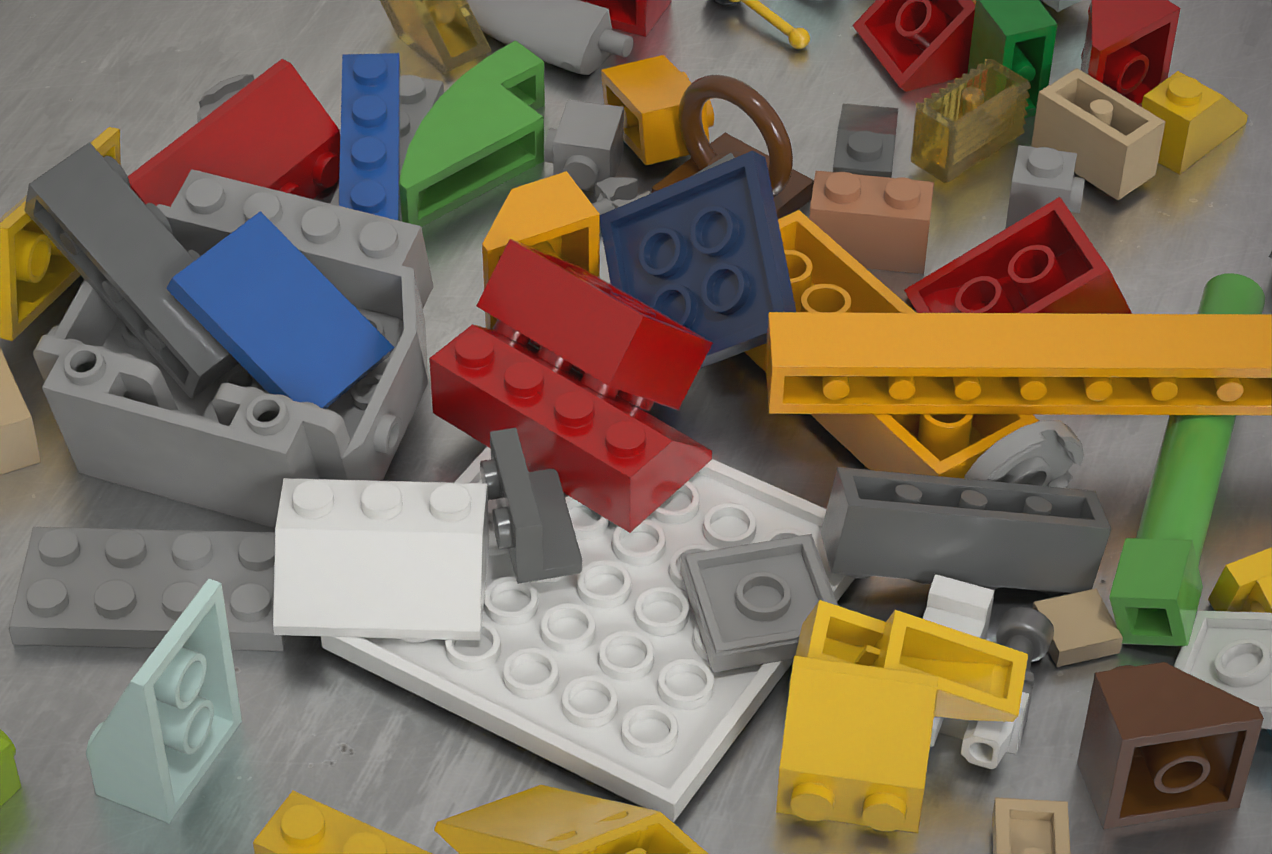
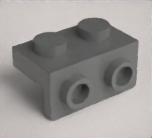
[480,428,583,584]

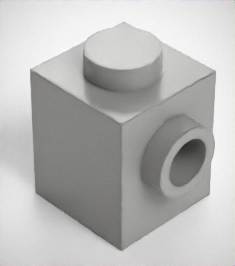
[544,100,624,193]
[1005,145,1085,229]

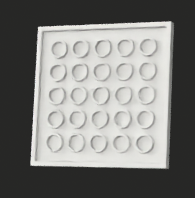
[321,447,855,822]

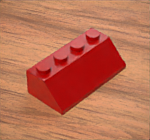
[128,59,340,207]
[429,324,712,533]

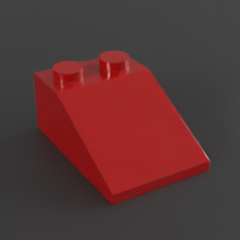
[904,197,1133,314]

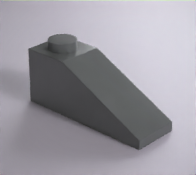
[833,103,898,178]

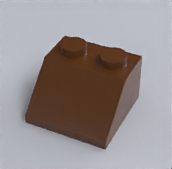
[1077,662,1264,830]

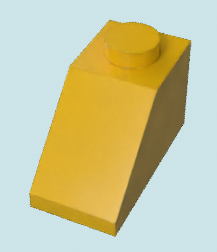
[1142,71,1248,175]

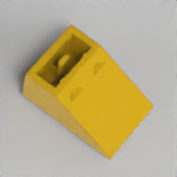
[434,785,708,854]

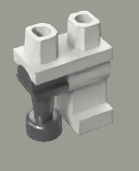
[923,574,1054,769]

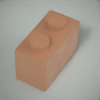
[809,171,934,274]

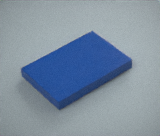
[166,211,395,409]

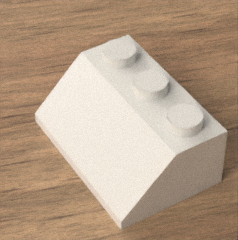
[273,478,490,640]

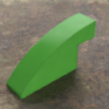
[399,40,545,227]

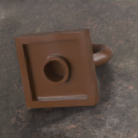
[651,75,814,219]

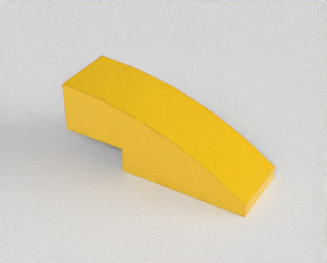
[789,600,1028,722]

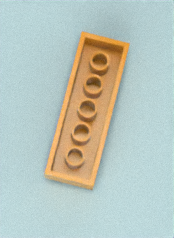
[745,210,1039,479]

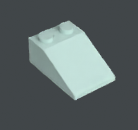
[86,579,242,823]

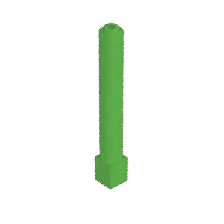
[1109,273,1265,646]

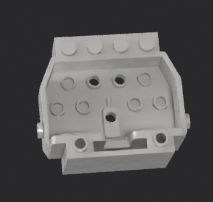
[33,169,434,528]

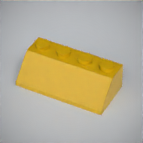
[0,127,121,341]

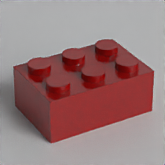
[476,239,713,411]

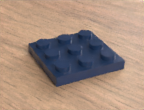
[600,150,796,368]

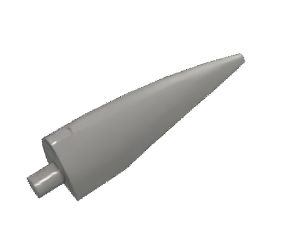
[434,0,633,75]

